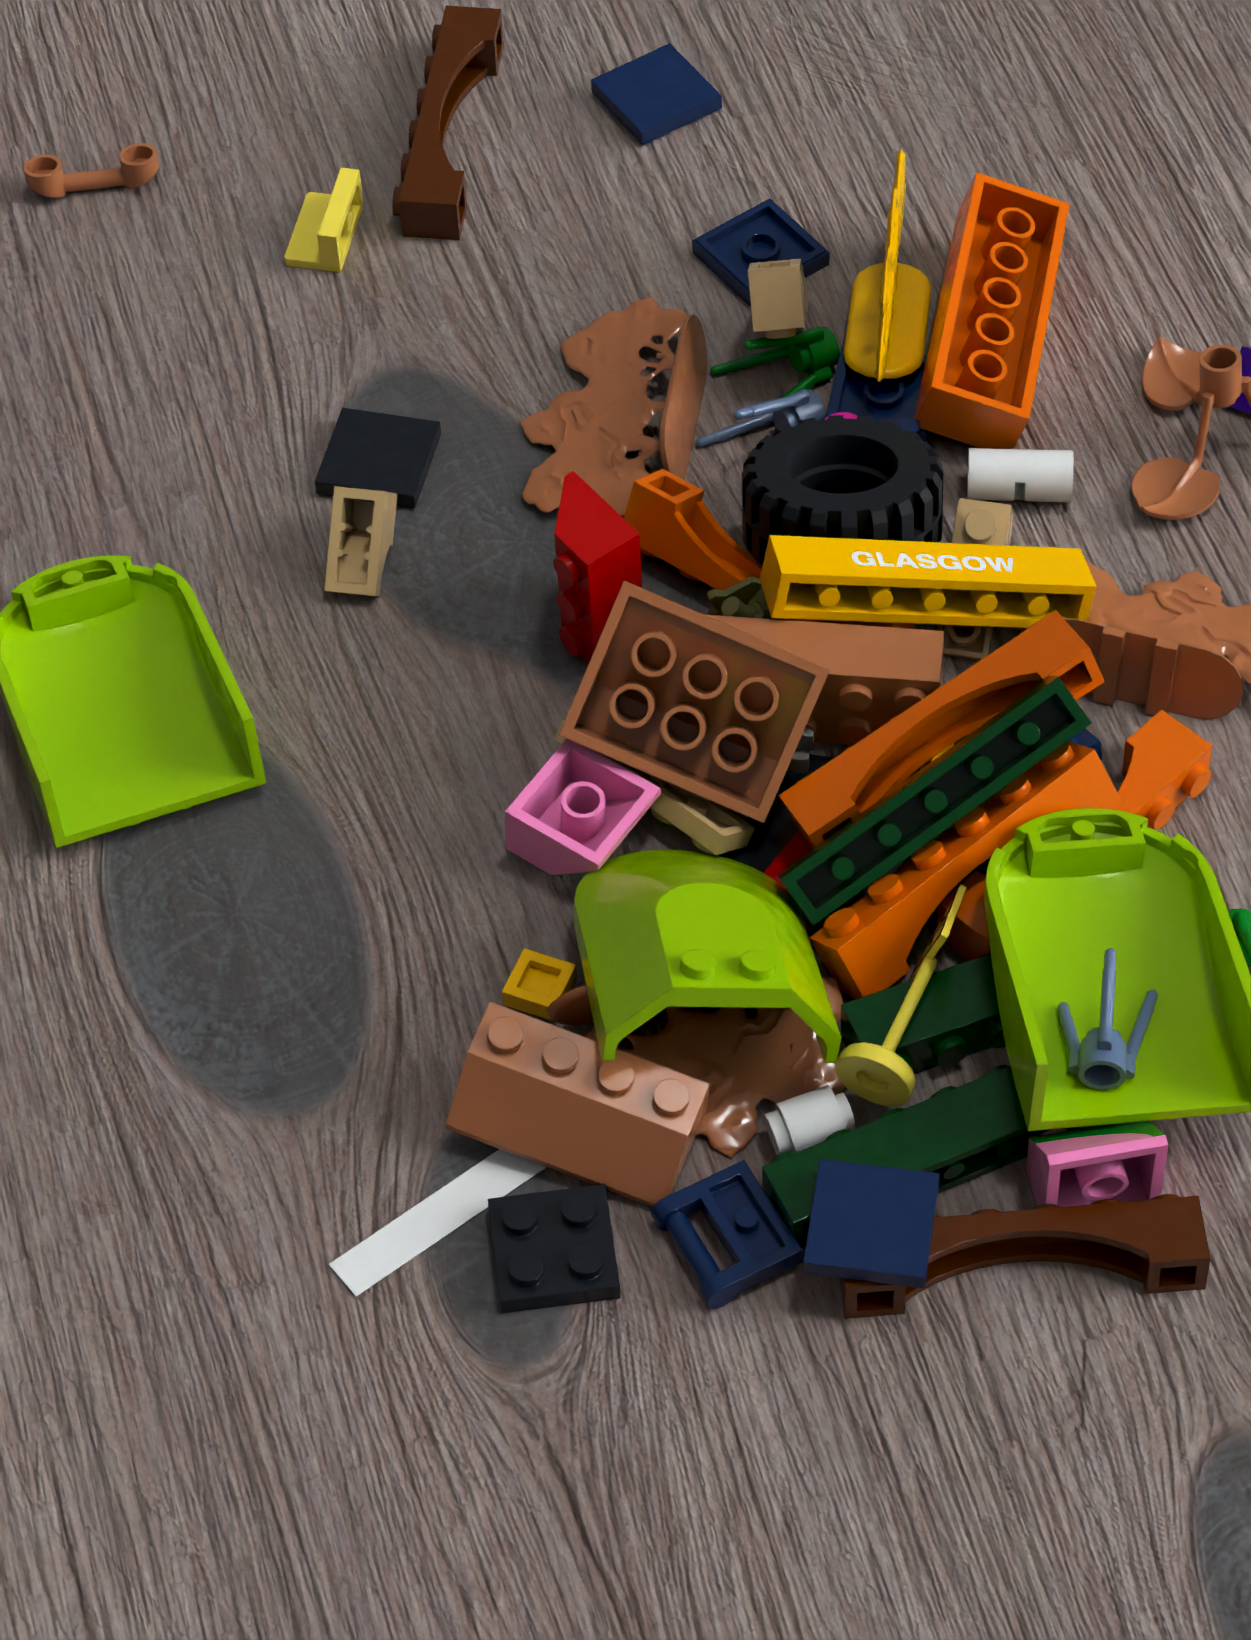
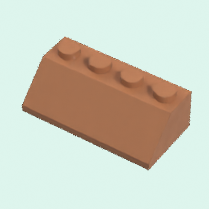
[446,1002,710,1207]

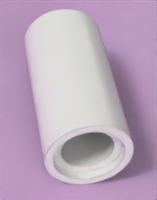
[967,448,1074,502]

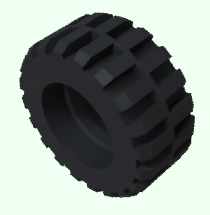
[741,415,944,566]

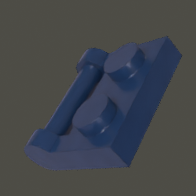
[650,1160,802,1309]

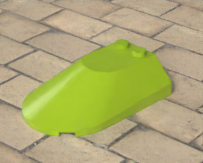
[573,849,841,1063]

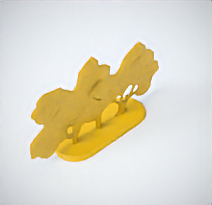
[843,149,932,383]

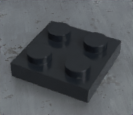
[488,1184,621,1313]

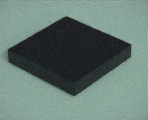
[315,407,441,508]

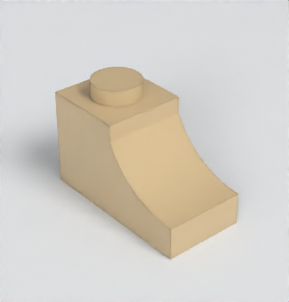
[324,486,397,596]

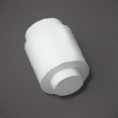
[763,1085,855,1156]

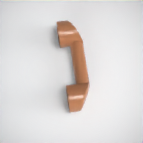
[23,143,159,198]

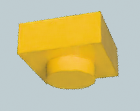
[502,948,577,1021]

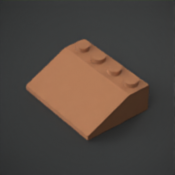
[559,581,830,823]

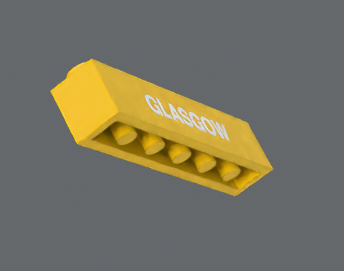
[760,535,1097,628]

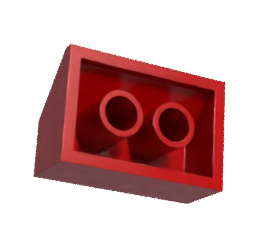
[553,471,642,664]

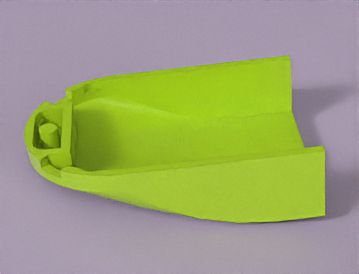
[0,555,266,848]
[984,808,1251,1131]

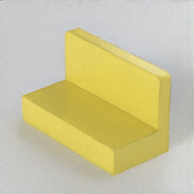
[284,168,364,272]

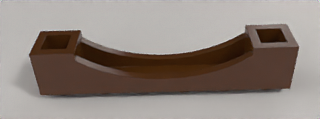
[392,6,504,240]
[840,1194,1211,1319]

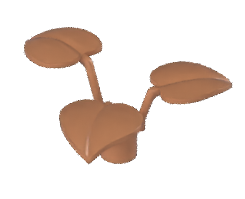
[1132,336,1251,520]

